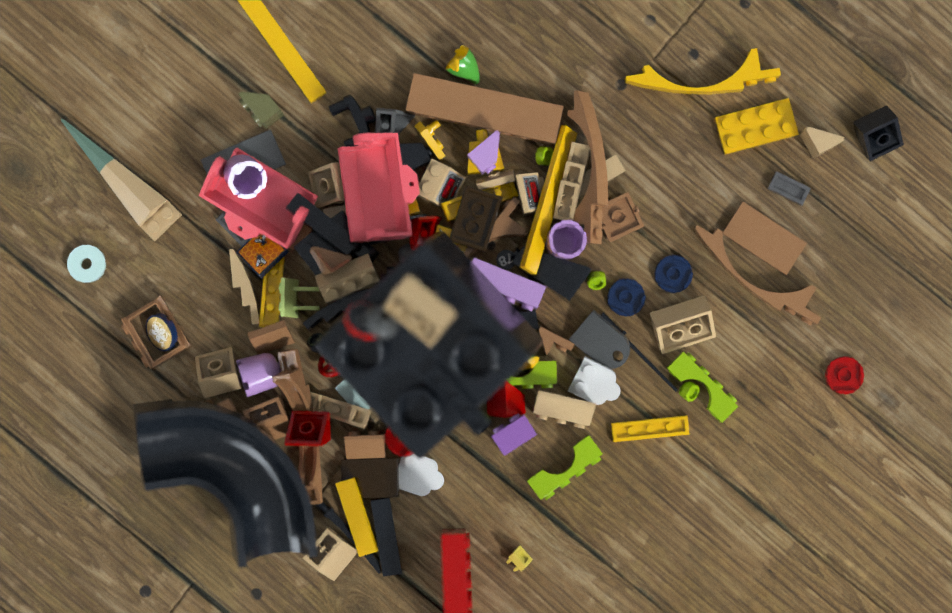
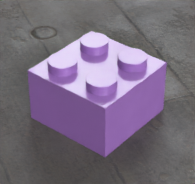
[491,414,537,456]

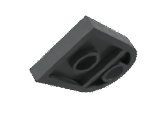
[569,310,630,369]

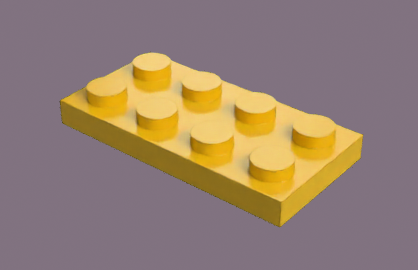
[714,98,799,155]

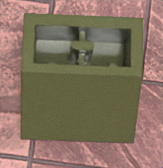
[239,92,284,129]

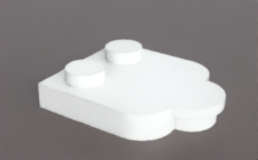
[568,356,620,405]
[399,455,444,496]

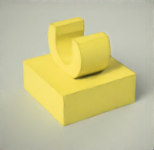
[506,545,533,572]

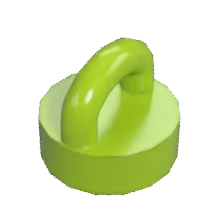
[535,146,553,166]
[587,271,606,290]
[678,381,700,402]

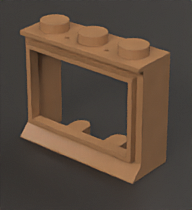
[121,295,193,369]

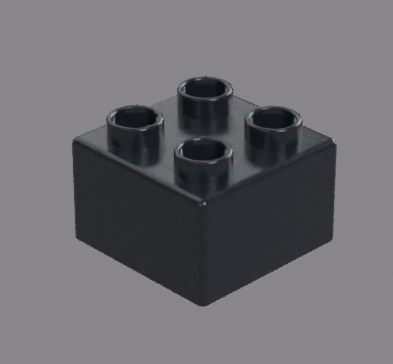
[315,231,543,459]

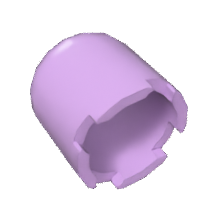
[223,154,267,199]
[545,220,587,260]
[236,353,281,397]

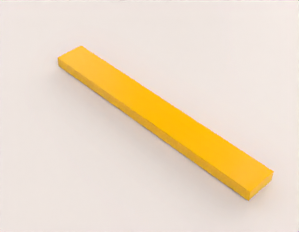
[237,0,327,104]
[520,125,578,275]

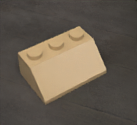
[315,254,380,305]
[383,275,456,347]
[650,296,716,354]
[533,391,596,429]

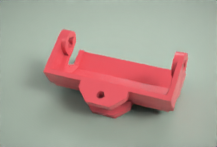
[338,133,420,243]
[199,148,318,249]

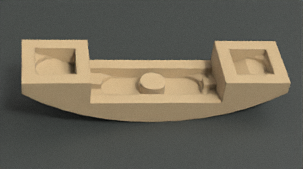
[310,392,371,429]

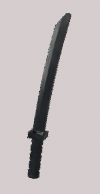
[600,312,678,392]
[315,502,381,574]

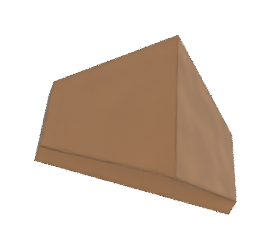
[310,246,352,275]

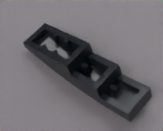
[303,288,372,331]

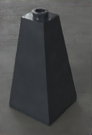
[511,247,592,303]

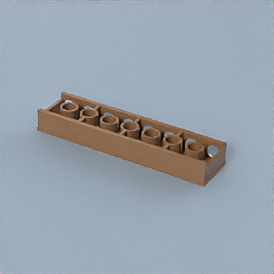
[406,73,564,146]

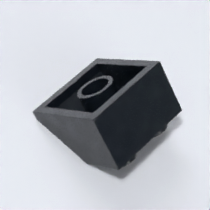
[853,105,904,162]

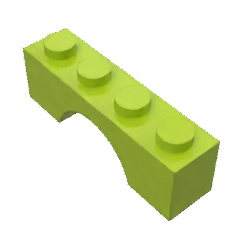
[666,352,738,423]
[507,361,557,389]
[527,435,603,500]

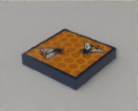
[236,233,289,279]

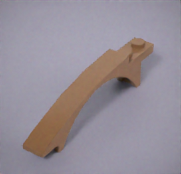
[568,90,608,245]
[464,197,527,258]
[693,225,821,326]
[272,349,322,505]

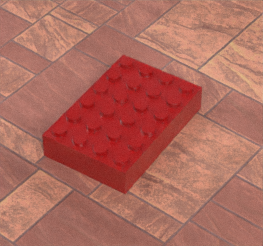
[441,528,473,613]

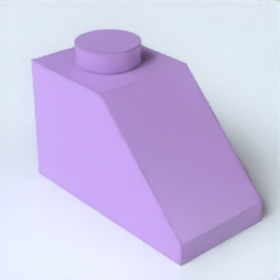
[467,130,500,174]

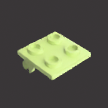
[279,278,320,318]

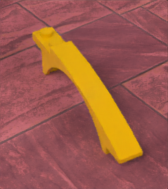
[624,48,781,95]

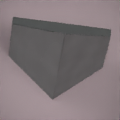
[375,108,416,135]

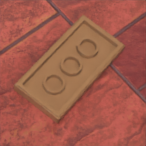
[722,202,807,276]

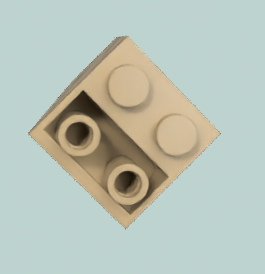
[303,527,358,581]

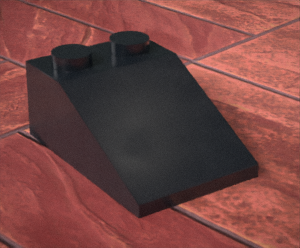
[294,210,364,275]

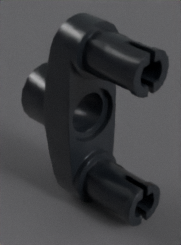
[329,94,376,147]

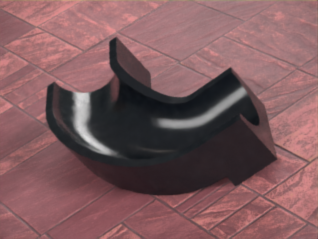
[133,399,317,568]

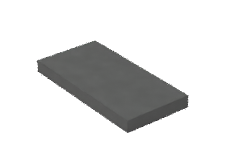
[201,129,286,175]

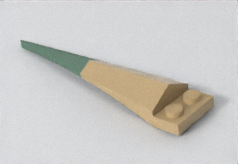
[61,119,182,241]

